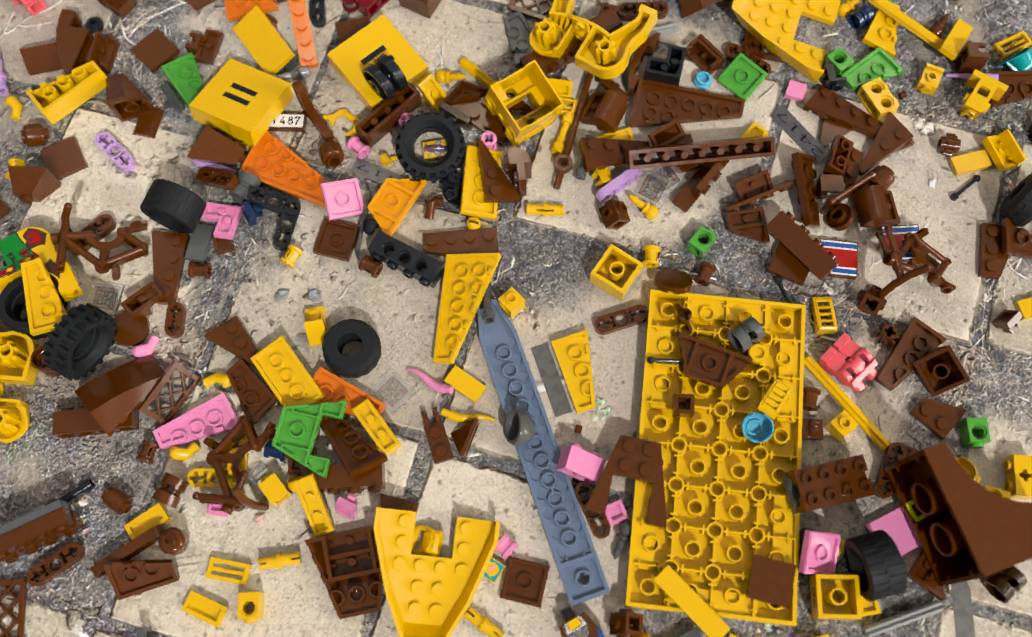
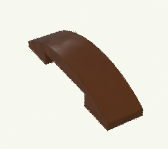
[627,32,661,99]

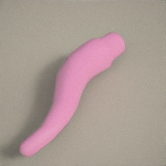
[407,367,454,394]

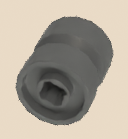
[228,170,262,203]
[727,316,765,353]

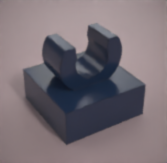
[241,200,263,227]

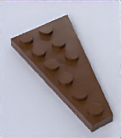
[629,78,745,128]

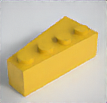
[25,60,107,125]

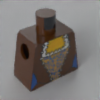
[559,606,605,637]

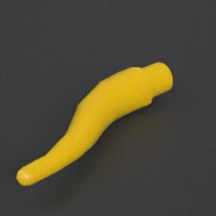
[441,408,495,422]

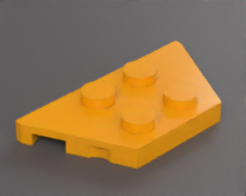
[367,178,427,237]

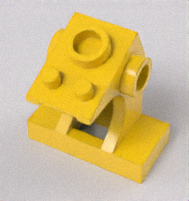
[959,69,1009,120]

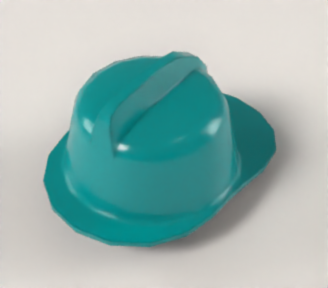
[995,44,1032,71]

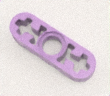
[95,132,136,172]
[595,169,643,204]

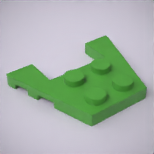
[272,401,347,478]

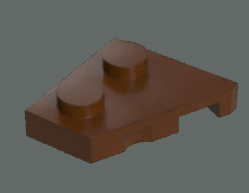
[907,551,946,601]

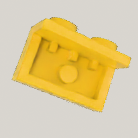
[982,129,1026,172]

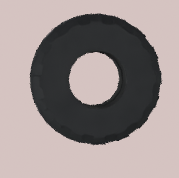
[999,173,1032,227]
[322,319,382,378]

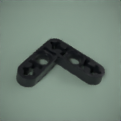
[247,186,301,251]

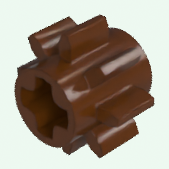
[937,133,961,157]
[874,322,900,347]

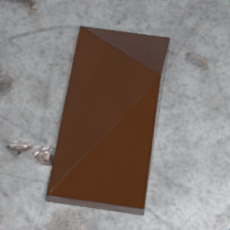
[647,118,685,146]
[451,418,479,460]

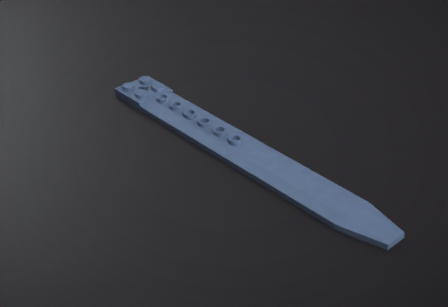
[477,299,610,606]

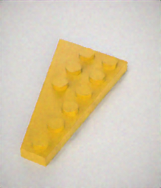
[433,253,502,364]

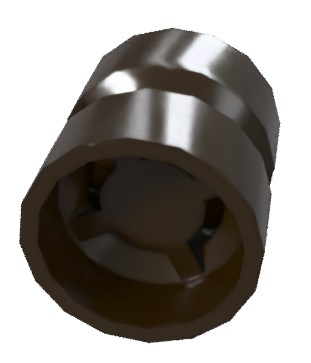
[984,566,1028,603]

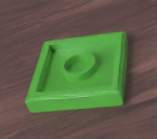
[717,52,768,101]

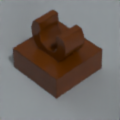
[992,309,1023,334]
[802,419,824,441]

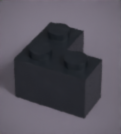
[644,44,687,86]

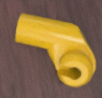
[5,96,23,121]

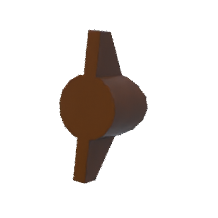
[674,303,692,332]

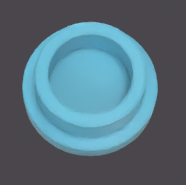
[694,71,712,89]

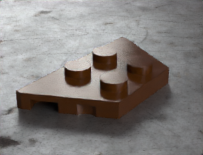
[451,96,513,148]
[678,332,753,390]

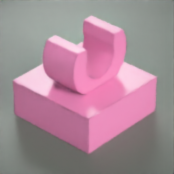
[335,493,357,521]

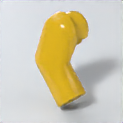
[202,372,231,388]
[169,442,201,461]

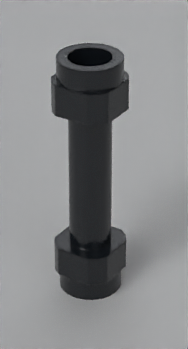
[44,478,95,506]

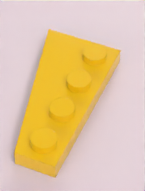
[551,330,596,414]

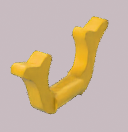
[323,109,360,138]

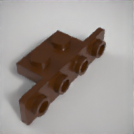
[672,160,729,213]
[722,169,795,212]

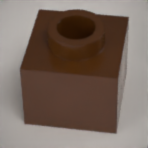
[672,393,695,418]

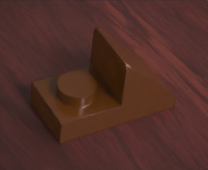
[120,281,165,318]

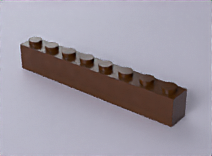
[624,135,775,170]

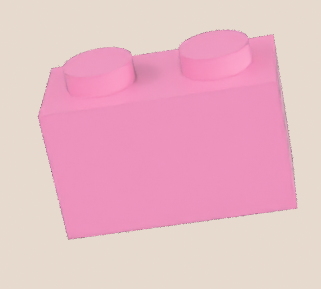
[556,444,606,485]

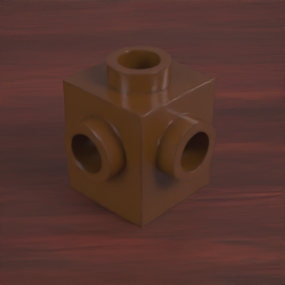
[599,199,631,230]
[856,284,887,317]
[609,608,643,637]

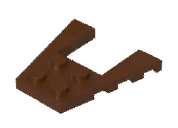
[584,435,667,529]

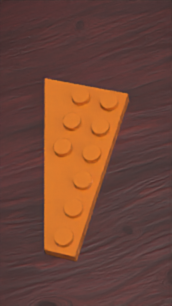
[238,131,329,208]

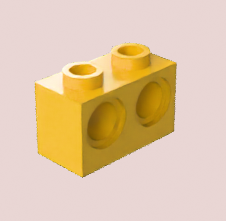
[856,77,900,121]

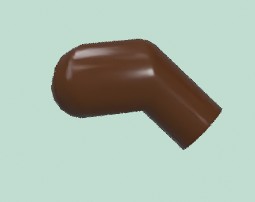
[424,196,444,220]

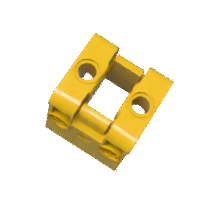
[484,60,564,147]

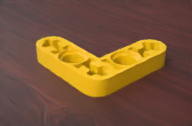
[187,433,248,488]

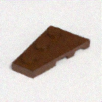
[978,223,1020,280]

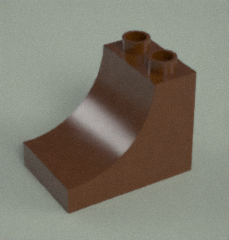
[884,442,1032,587]

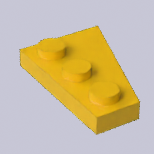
[861,0,900,58]

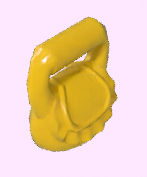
[411,525,444,557]

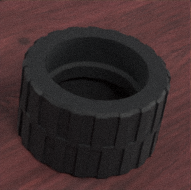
[140,179,206,234]
[0,277,67,340]
[844,530,908,602]

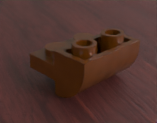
[579,89,629,133]
[823,134,864,186]
[504,147,532,196]
[852,185,900,229]

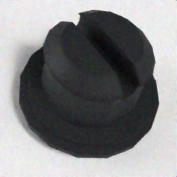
[363,219,379,235]

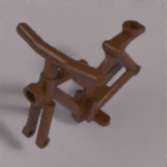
[50,202,149,280]
[875,225,956,298]
[192,415,276,515]

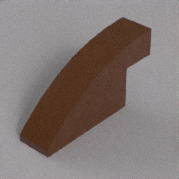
[56,9,94,75]

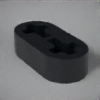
[309,0,327,28]

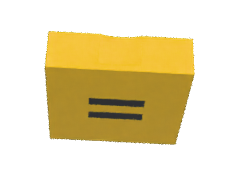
[327,14,428,113]
[189,58,294,146]

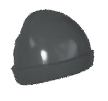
[503,409,535,446]

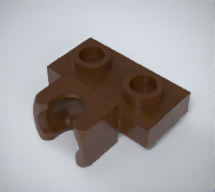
[185,29,224,65]

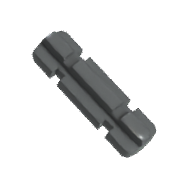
[160,82,185,113]

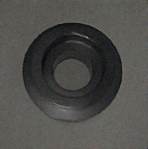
[86,17,104,34]

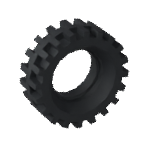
[395,109,466,183]
[42,303,118,381]

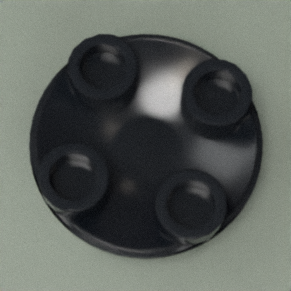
[442,172,463,207]

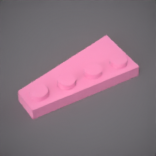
[152,392,239,449]

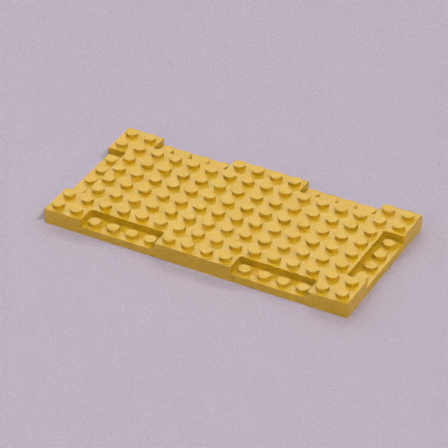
[624,289,806,627]

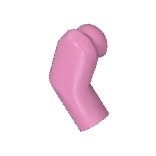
[131,335,160,358]

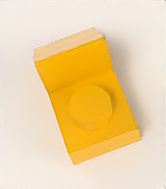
[415,73,447,113]
[304,306,328,347]

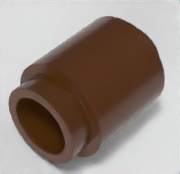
[101,486,133,515]

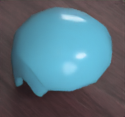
[741,412,775,443]

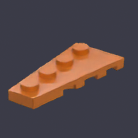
[313,367,387,416]

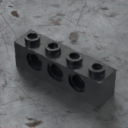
[367,230,445,288]

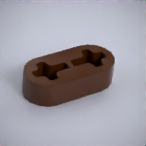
[164,302,187,339]

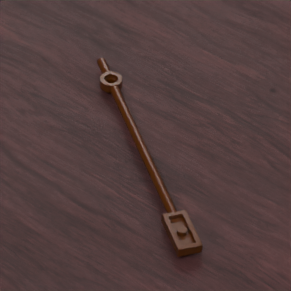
[553,3,619,190]

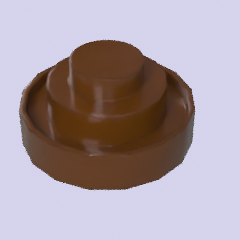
[826,203,855,231]

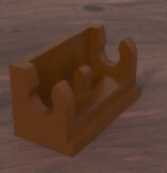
[87,31,120,74]
[686,34,725,76]
[955,41,990,73]

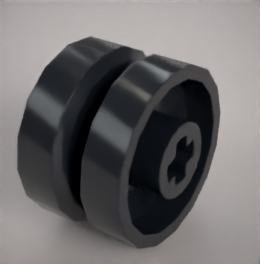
[362,54,408,102]

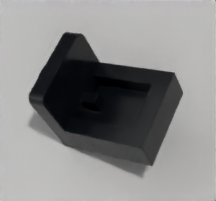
[820,62,847,91]

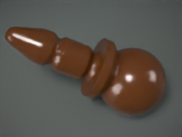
[929,14,949,38]

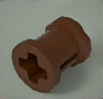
[358,255,383,278]
[188,262,212,279]
[693,262,716,287]
[803,387,821,411]
[135,440,160,465]

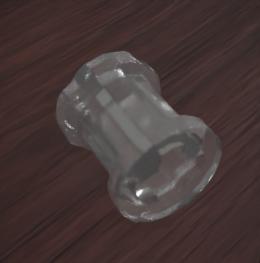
[463,127,483,144]
[248,459,272,486]

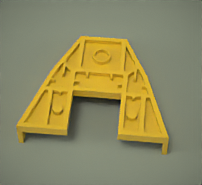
[731,0,841,84]
[373,507,500,637]

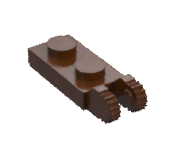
[421,407,454,465]

